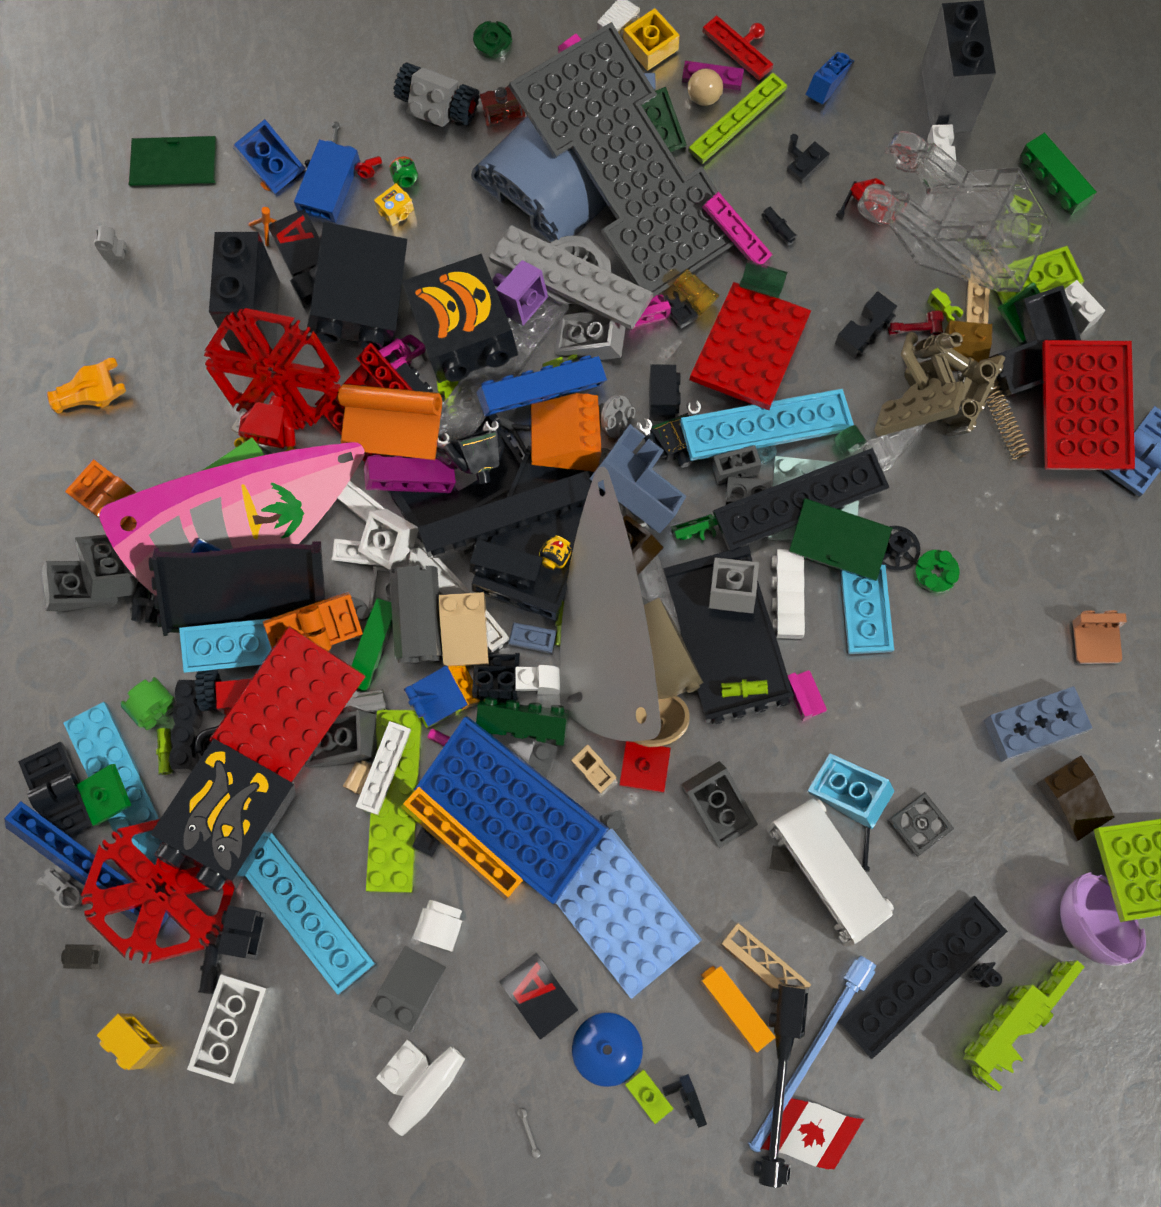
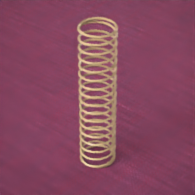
[985,379,1031,459]

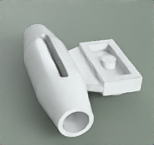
[376,1040,465,1136]

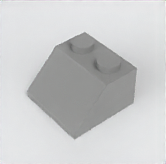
[709,558,759,613]

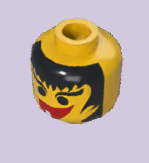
[539,535,572,570]

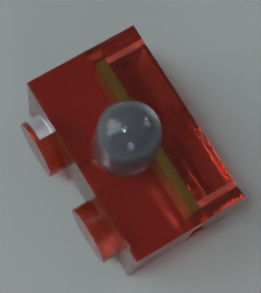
[480,86,525,126]

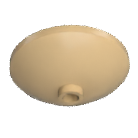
[633,696,690,747]

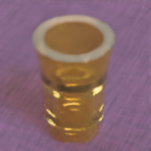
[673,269,720,316]

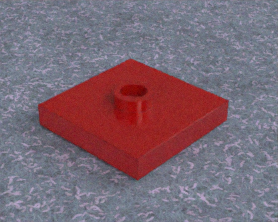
[619,741,671,793]

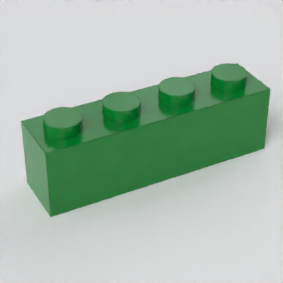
[1020,132,1097,215]

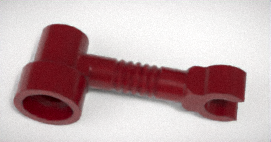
[888,311,944,336]

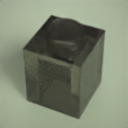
[766,846,795,876]
[61,944,101,969]

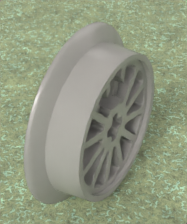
[547,236,611,305]

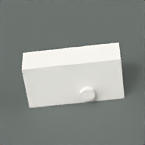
[187,974,268,1084]

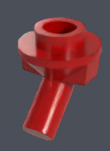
[355,156,382,179]

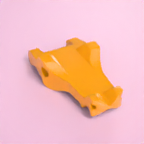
[47,358,126,414]

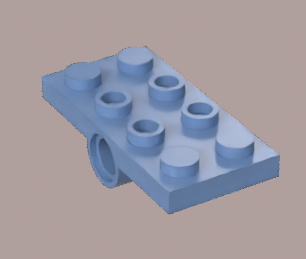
[1104,406,1161,497]

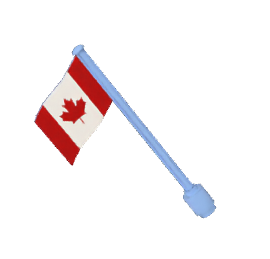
[749,955,876,1170]

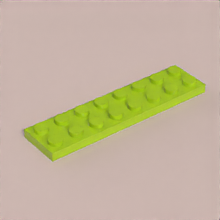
[366,710,422,893]

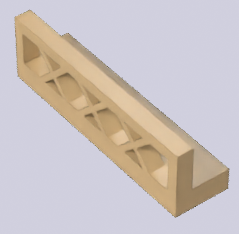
[720,923,811,989]

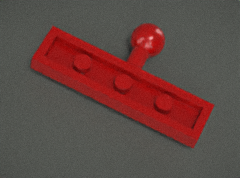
[702,15,773,81]

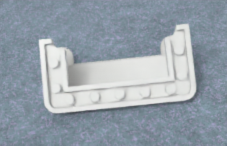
[766,798,894,947]

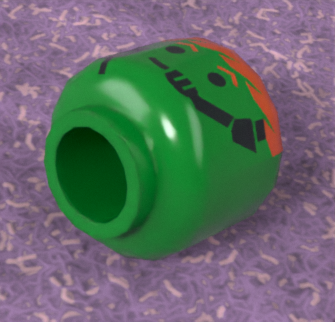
[389,156,418,188]

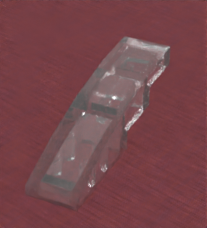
[640,555,683,639]

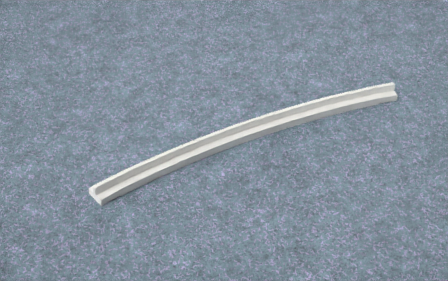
[231,411,509,652]

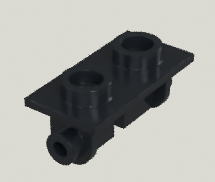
[968,962,1002,988]

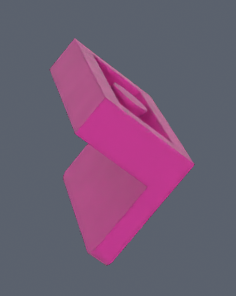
[633,295,671,328]
[788,670,827,721]

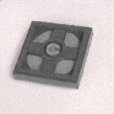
[888,792,954,857]

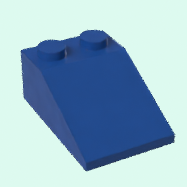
[233,119,306,194]

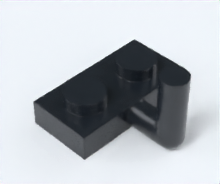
[787,134,830,184]
[662,1074,707,1128]

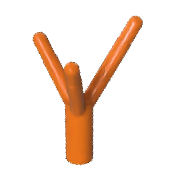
[248,207,278,246]

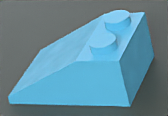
[808,753,895,829]

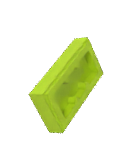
[625,1069,673,1124]

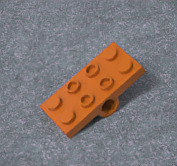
[65,459,137,531]
[262,592,363,651]

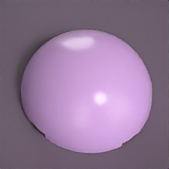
[1060,872,1146,966]

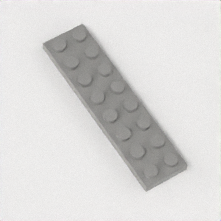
[489,225,653,330]

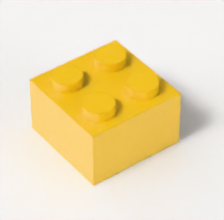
[623,8,680,71]
[96,1013,163,1070]

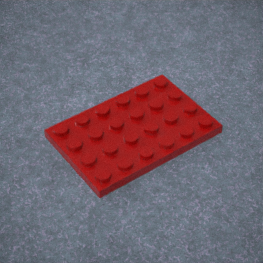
[689,282,811,410]
[1042,340,1135,470]
[210,626,366,782]

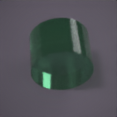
[834,425,867,456]

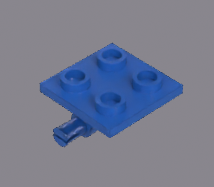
[404,665,468,727]

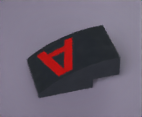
[269,209,320,278]
[499,953,578,1040]

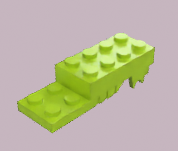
[963,960,1085,1092]

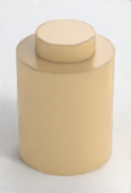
[343,760,372,796]

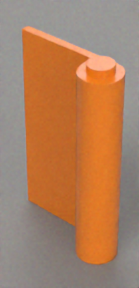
[337,384,442,460]

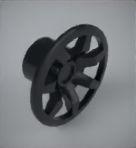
[882,526,921,571]

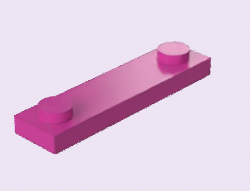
[702,191,773,270]

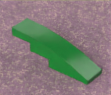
[352,598,393,691]

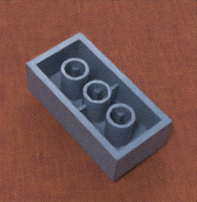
[984,686,1093,762]

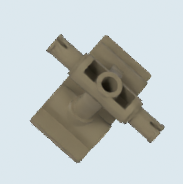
[912,332,1005,437]

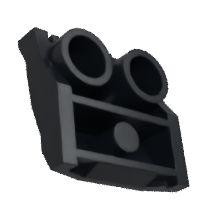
[472,653,520,703]

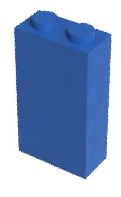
[294,139,360,223]

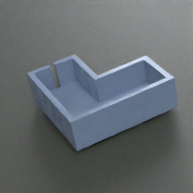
[590,424,687,533]

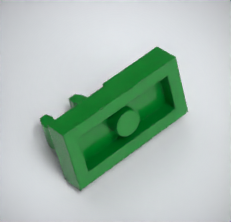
[670,514,718,540]

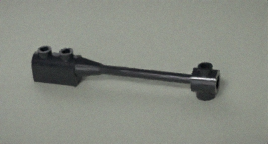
[754,984,809,1188]

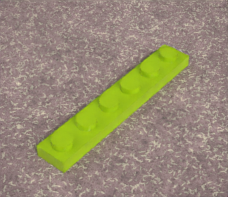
[688,73,787,164]

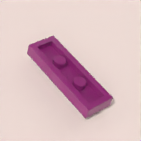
[682,60,744,91]

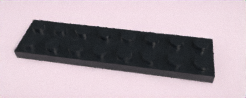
[712,448,890,551]
[838,896,1008,1060]

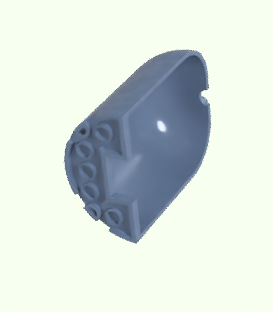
[471,116,607,243]

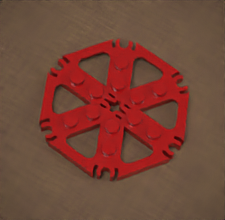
[204,308,341,429]
[81,819,234,964]

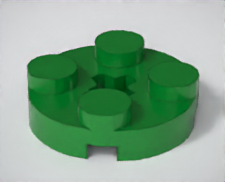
[914,550,960,594]

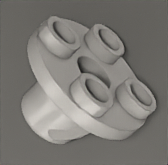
[599,395,636,438]

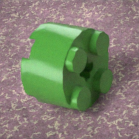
[121,677,174,730]

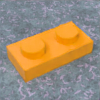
[448,665,480,710]

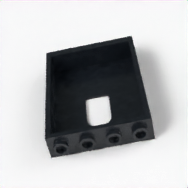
[388,411,523,543]

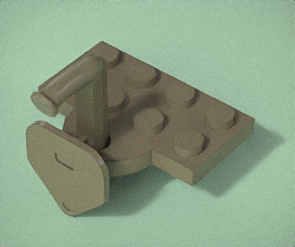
[874,332,965,437]

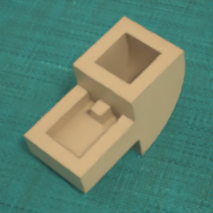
[570,744,617,793]

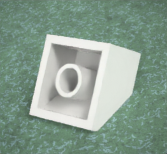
[358,509,419,570]

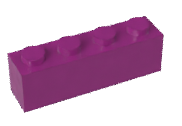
[364,455,456,493]

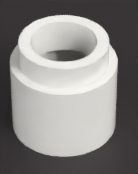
[412,900,463,952]

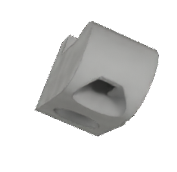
[94,226,126,260]

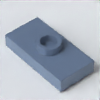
[509,622,557,654]

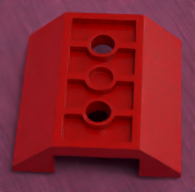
[315,343,414,462]

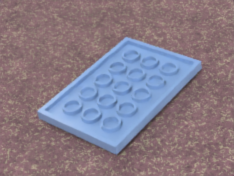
[556,829,702,999]

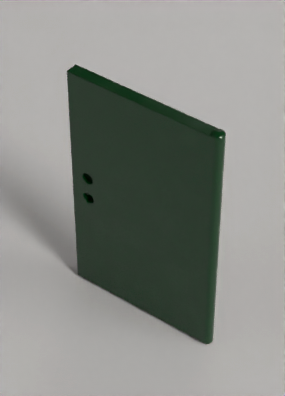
[128,136,216,186]
[789,498,893,581]

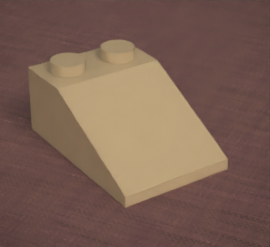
[439,592,489,666]

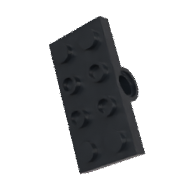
[18,742,92,836]

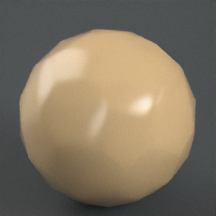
[687,69,723,106]

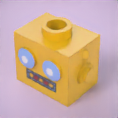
[374,183,414,226]

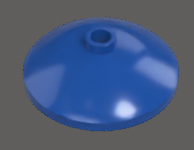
[572,1013,643,1087]

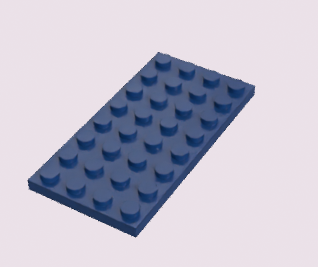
[414,717,609,904]

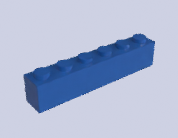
[476,355,607,417]

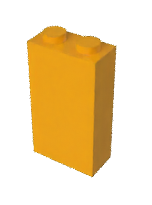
[699,966,776,1053]

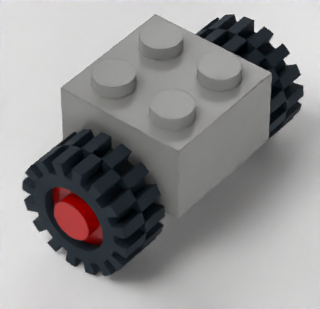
[393,62,480,127]

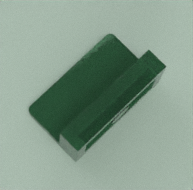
[739,260,788,298]

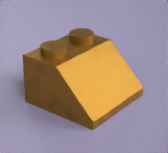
[944,321,992,371]

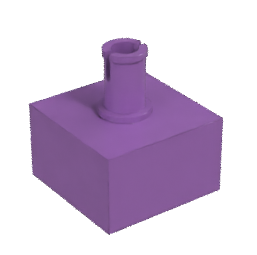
[492,260,548,326]

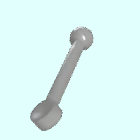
[517,1108,540,1159]

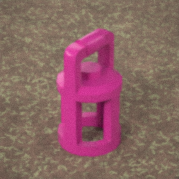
[379,334,426,370]

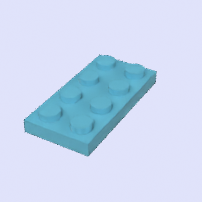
[840,565,894,654]
[179,619,272,673]

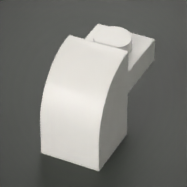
[515,665,560,695]

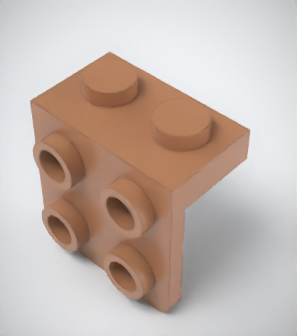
[1073,610,1127,664]

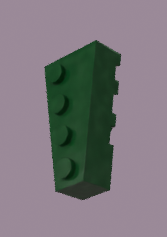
[476,698,569,746]

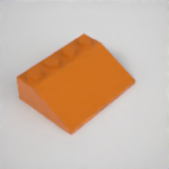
[531,393,601,472]

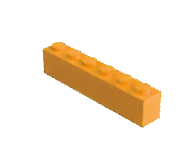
[401,787,523,900]

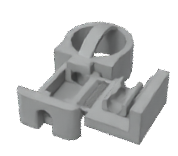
[36,865,83,909]

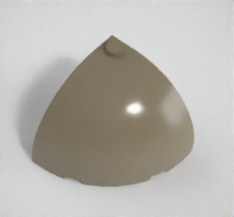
[644,598,703,699]

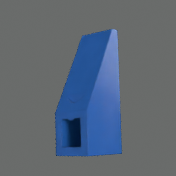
[805,52,855,105]

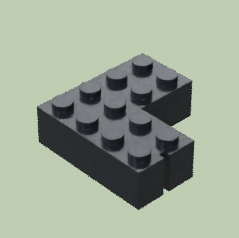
[989,285,1081,397]

